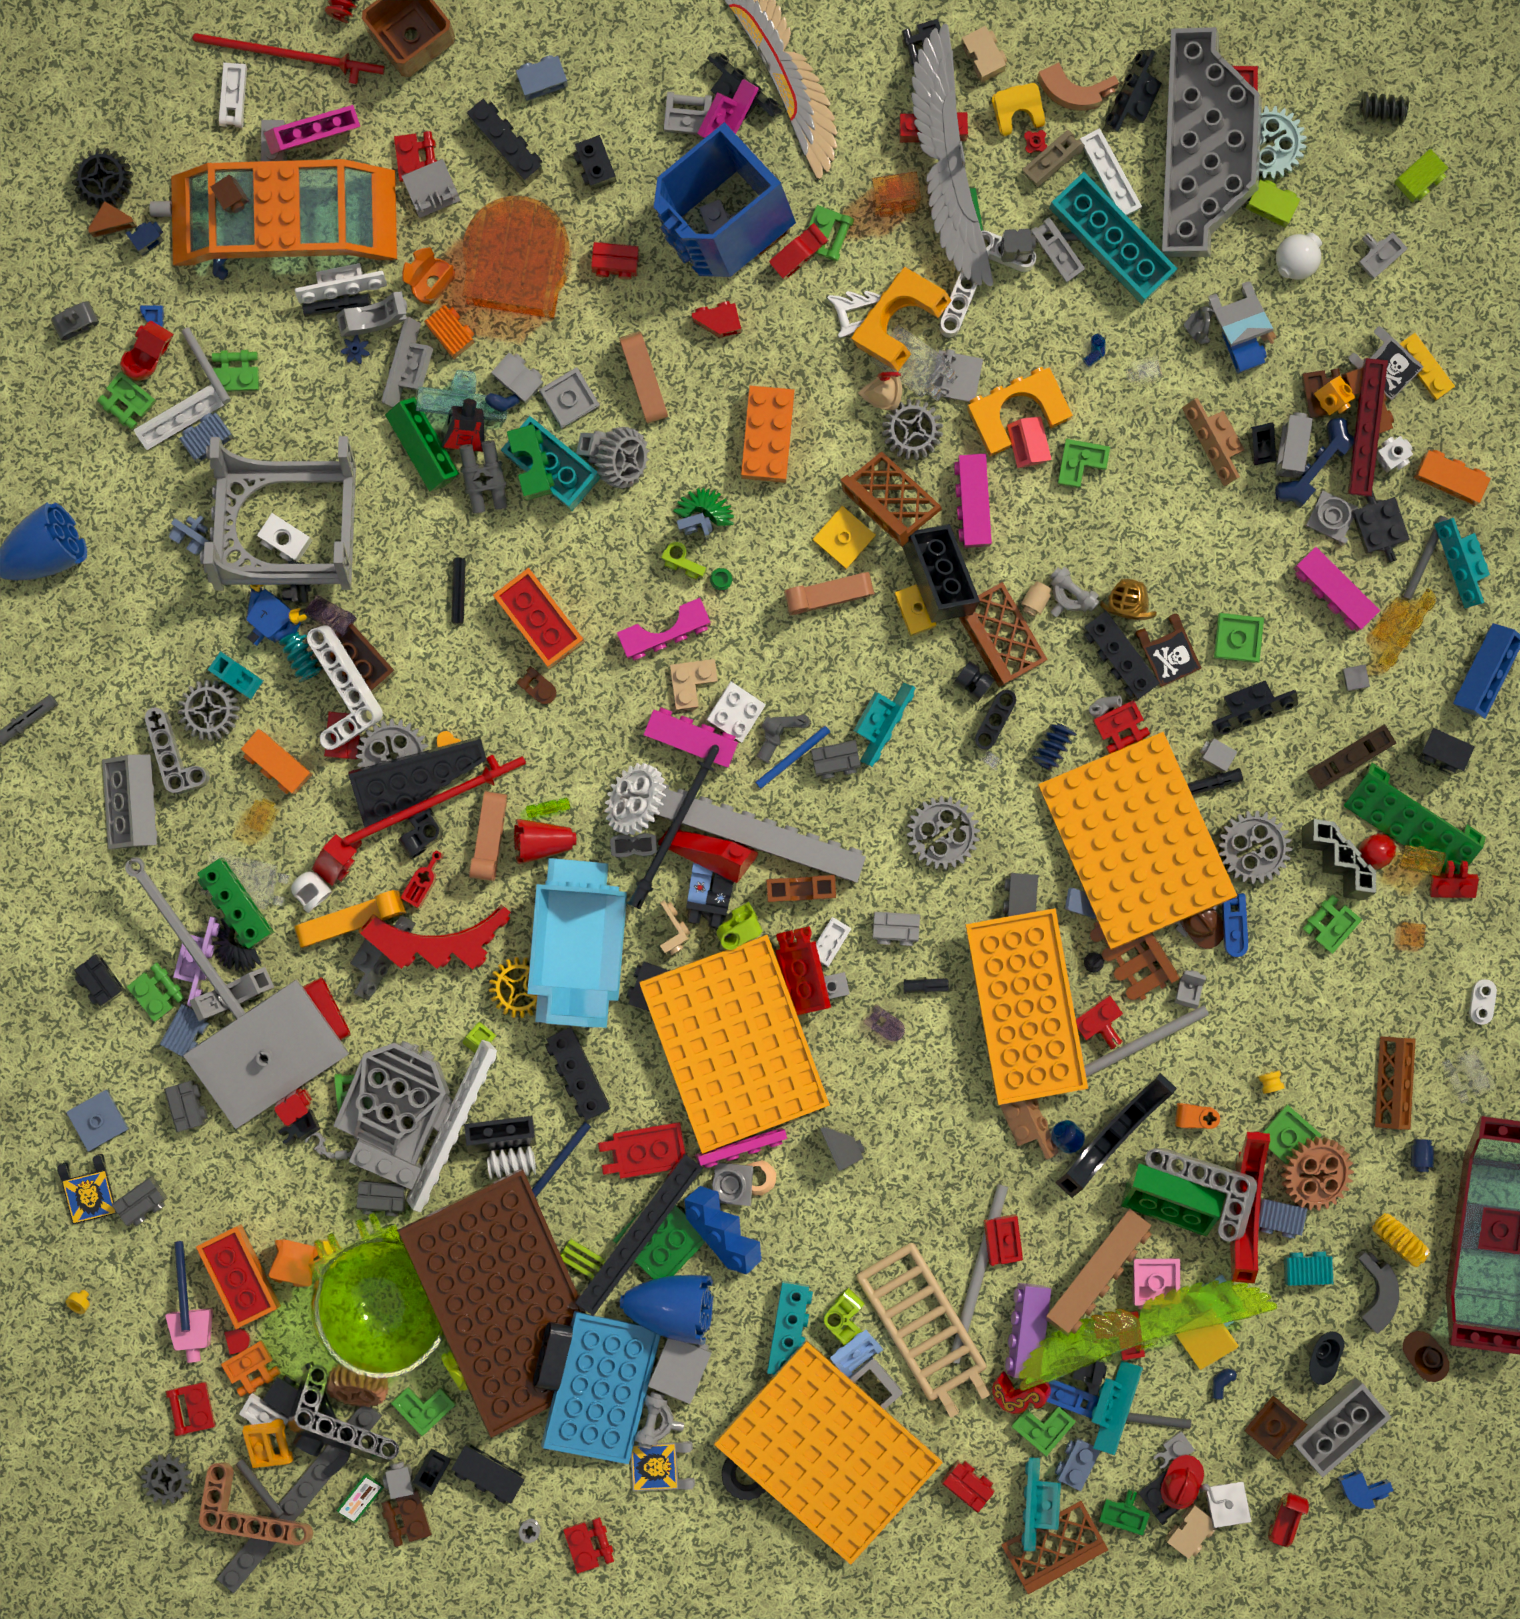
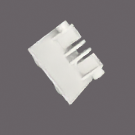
[706,681,766,743]

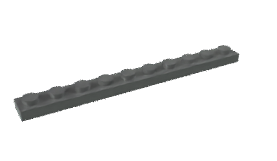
[217,1406,383,1593]

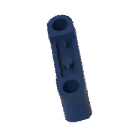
[1275,418,1354,508]

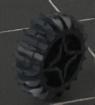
[72,148,133,209]

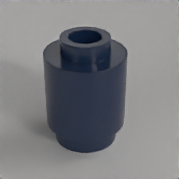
[1410,1139,1434,1172]

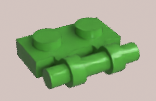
[212,350,259,392]
[97,371,156,430]
[1302,895,1362,954]
[127,963,185,1022]

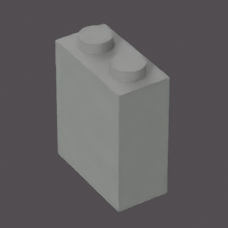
[648,1338,712,1404]

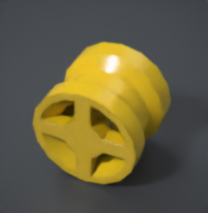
[1258,1070,1285,1094]

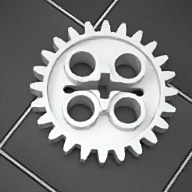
[604,763,666,835]

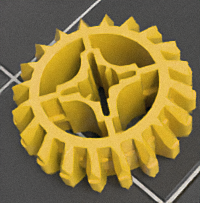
[489,957,537,1018]
[1372,1213,1430,1267]

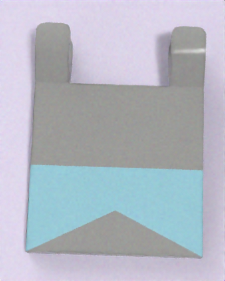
[1208,281,1273,347]

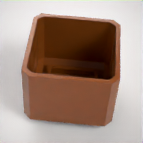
[362,0,455,77]

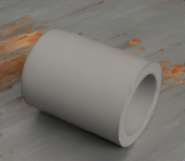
[150,201,172,217]

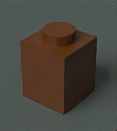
[210,175,249,214]

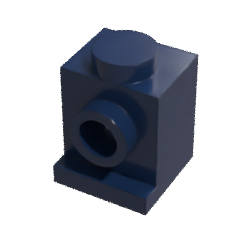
[126,221,164,256]

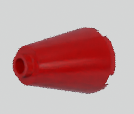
[514,819,577,864]

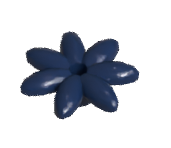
[341,335,370,364]

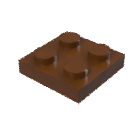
[1244,1396,1308,1460]

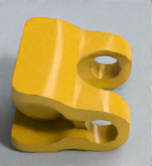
[991,83,1045,136]

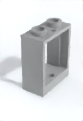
[1275,412,1313,479]
[849,1356,903,1409]

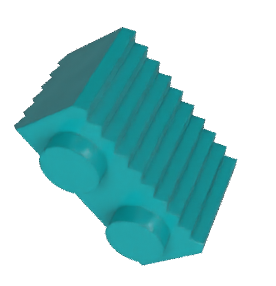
[1283,1251,1334,1286]

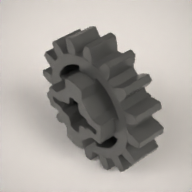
[141,1453,193,1504]

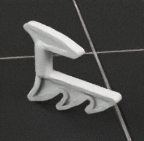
[827,291,881,338]

